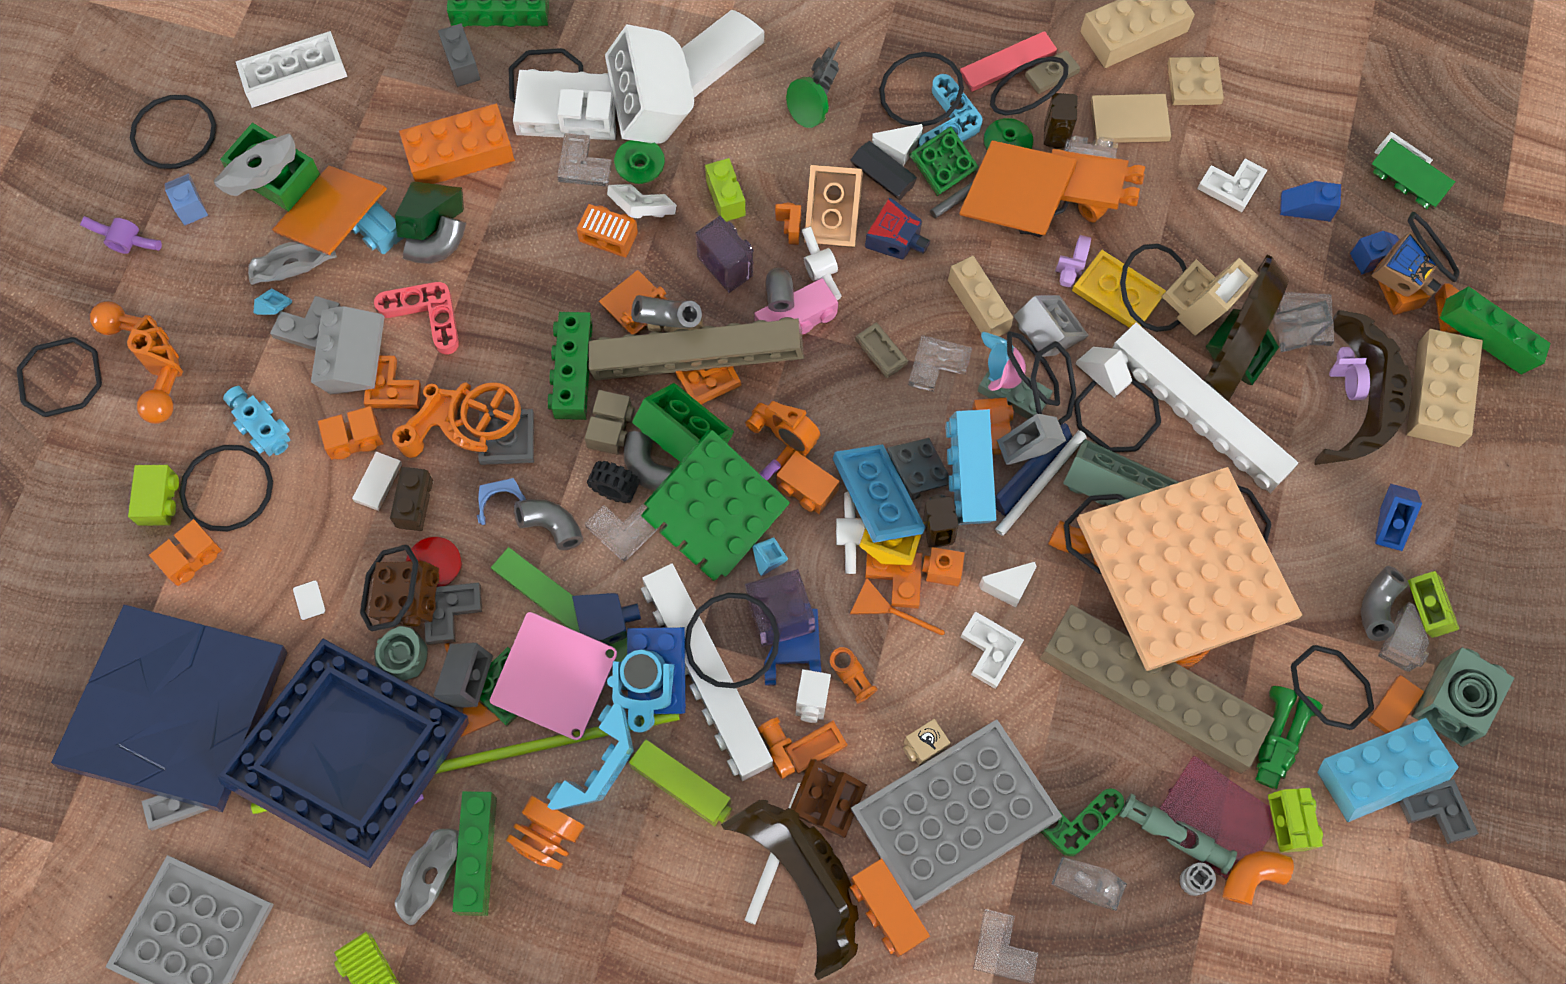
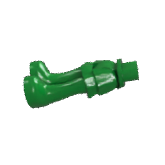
[1255,686,1323,789]

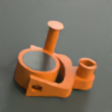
[745,401,821,475]

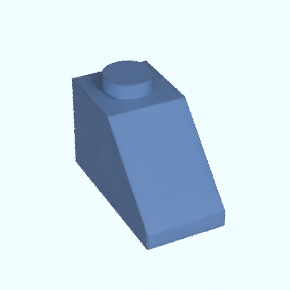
[165,173,208,226]

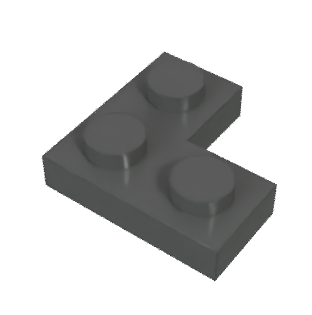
[425,583,482,645]
[1399,779,1479,844]

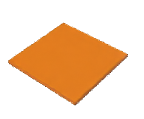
[959,140,1077,236]
[272,165,387,255]

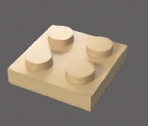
[1167,57,1224,105]

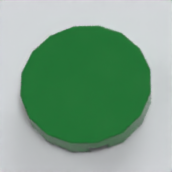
[786,77,829,128]

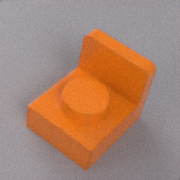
[775,202,801,245]

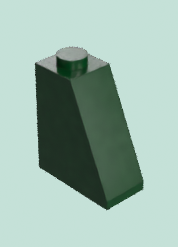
[395,181,464,240]

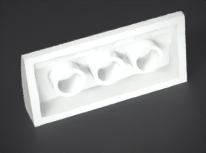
[682,10,764,97]
[236,31,347,108]

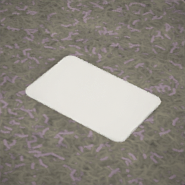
[293,581,325,620]

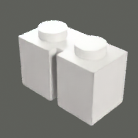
[557,88,614,132]
[796,669,831,723]

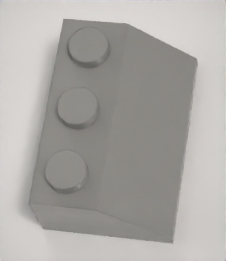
[311,306,385,395]

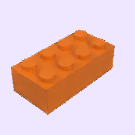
[399,103,515,184]

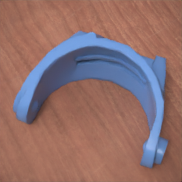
[477,478,526,525]

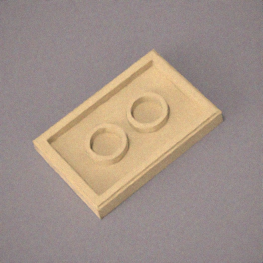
[1090,94,1171,143]

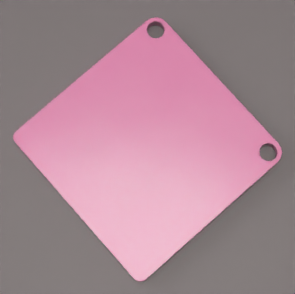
[490,612,617,740]

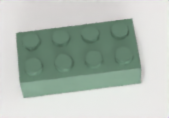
[978,370,1053,419]

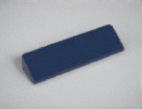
[995,423,1072,516]

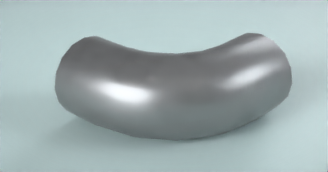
[403,216,466,264]
[766,267,794,312]
[631,295,702,328]
[624,431,674,491]
[514,499,583,550]
[1361,566,1408,641]

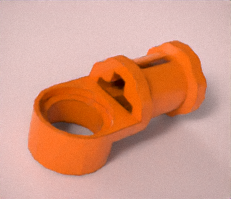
[830,647,878,704]
[757,717,795,779]

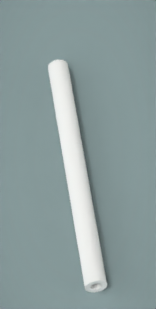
[995,430,1086,536]
[745,783,801,925]

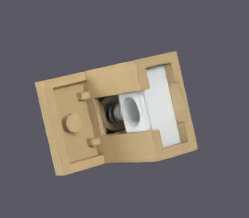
[1161,258,1258,335]

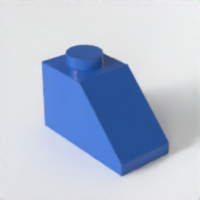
[1280,181,1341,222]
[1350,231,1399,275]
[1375,483,1422,551]

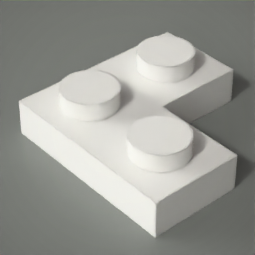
[1197,159,1267,212]
[607,184,677,218]
[961,612,1024,689]

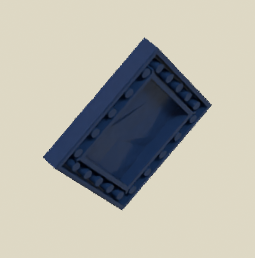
[51,605,288,813]
[217,638,469,868]

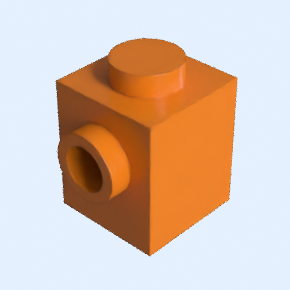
[922,547,965,587]

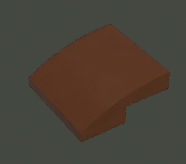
[790,759,867,838]

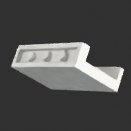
[513,69,616,140]

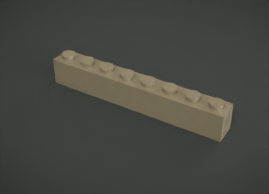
[589,317,804,381]

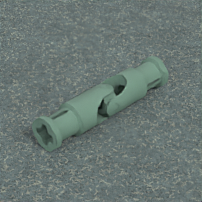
[1119,793,1238,875]

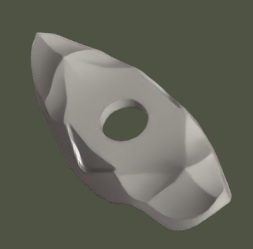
[214,134,296,196]
[248,241,337,285]
[395,828,459,925]

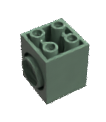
[1412,647,1514,747]

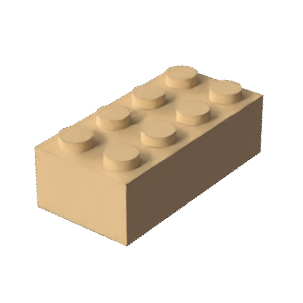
[1080,0,1195,68]
[1407,329,1483,447]

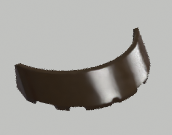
[1204,254,1289,402]
[1315,310,1412,465]
[721,800,859,980]

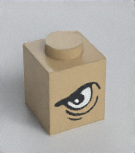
[903,719,950,766]

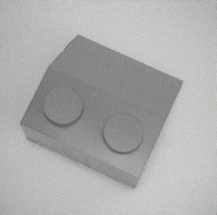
[1014,295,1089,357]

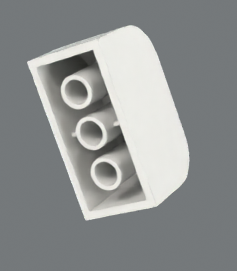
[605,24,694,144]

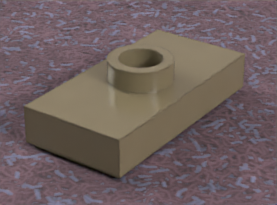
[1025,50,1080,94]
[855,322,908,378]

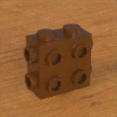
[368,561,439,627]

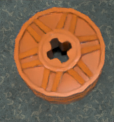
[506,796,585,871]

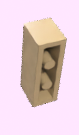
[948,255,1014,336]

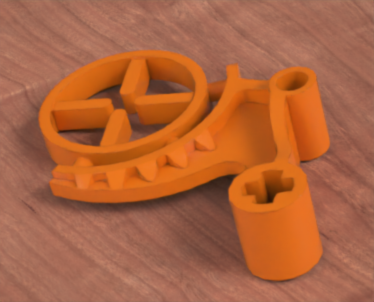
[392,382,521,458]

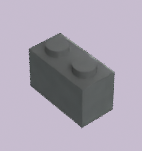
[438,23,480,87]
[433,643,493,708]

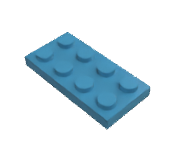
[832,444,925,543]

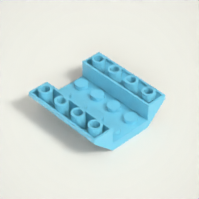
[547,702,634,810]

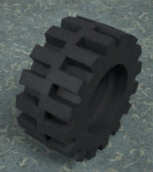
[587,461,640,503]

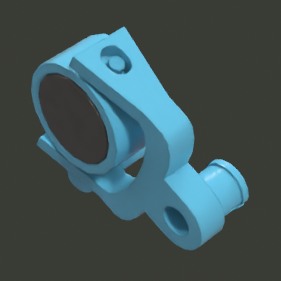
[607,650,674,733]

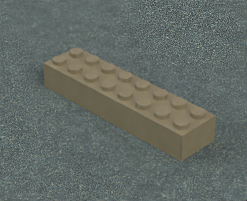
[1040,604,1274,774]

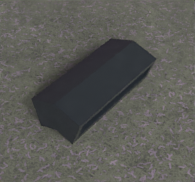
[850,141,917,201]

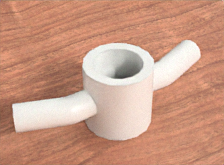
[802,226,842,300]
[836,492,865,574]

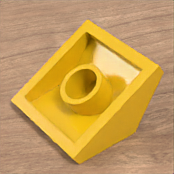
[859,522,925,565]

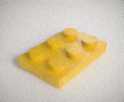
[1072,250,1166,328]

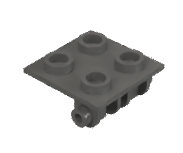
[809,41,841,95]
[887,438,949,500]

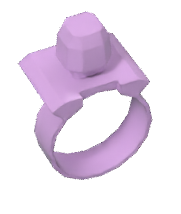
[1055,235,1091,287]
[1329,347,1370,400]

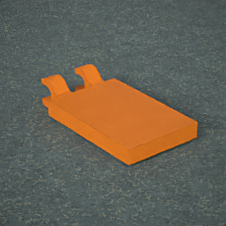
[1052,149,1145,210]

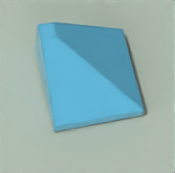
[253,288,293,315]
[752,537,788,576]

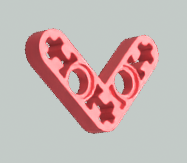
[374,282,459,355]

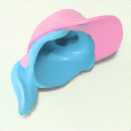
[981,332,1026,391]

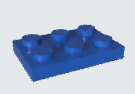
[627,627,686,714]

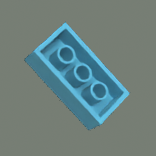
[945,409,996,525]
[1317,718,1458,822]

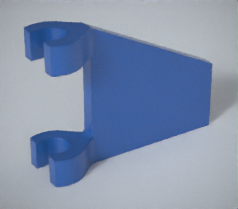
[764,609,821,685]

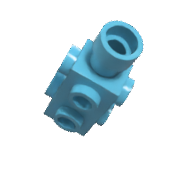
[223,386,290,457]

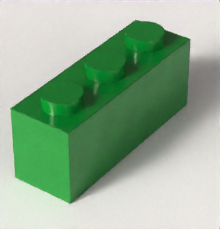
[1371,138,1456,210]

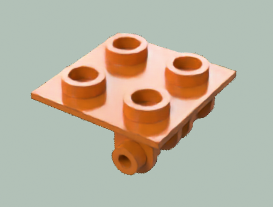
[599,270,668,335]

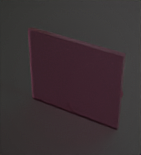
[1159,756,1275,880]

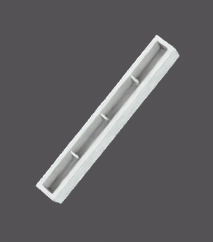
[1112,323,1298,493]
[640,563,773,781]

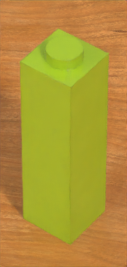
[629,739,732,827]

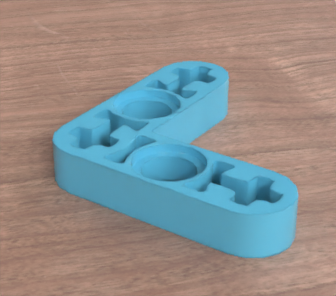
[918,74,982,147]

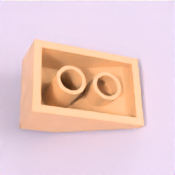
[804,165,863,247]

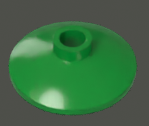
[984,118,1034,150]
[614,140,665,184]

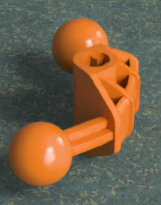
[90,301,183,424]

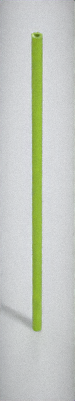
[251,714,680,814]

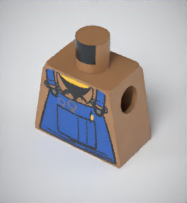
[1371,232,1441,297]

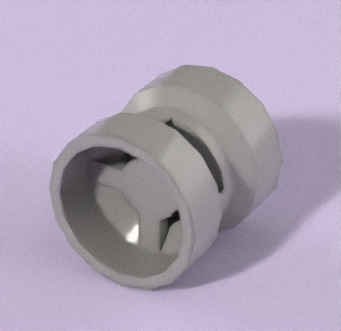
[1180,863,1216,896]

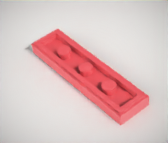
[960,31,1057,92]

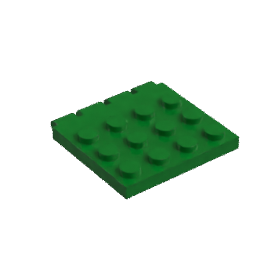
[641,429,790,581]

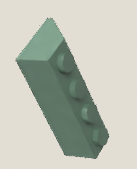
[1063,439,1180,505]

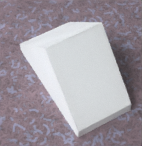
[872,124,923,166]
[1075,347,1132,398]
[979,562,1037,607]

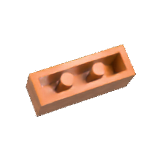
[849,859,930,958]

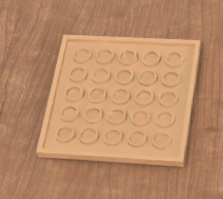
[1077,467,1302,671]

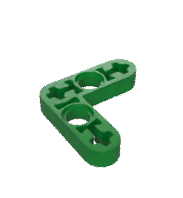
[1041,788,1124,856]

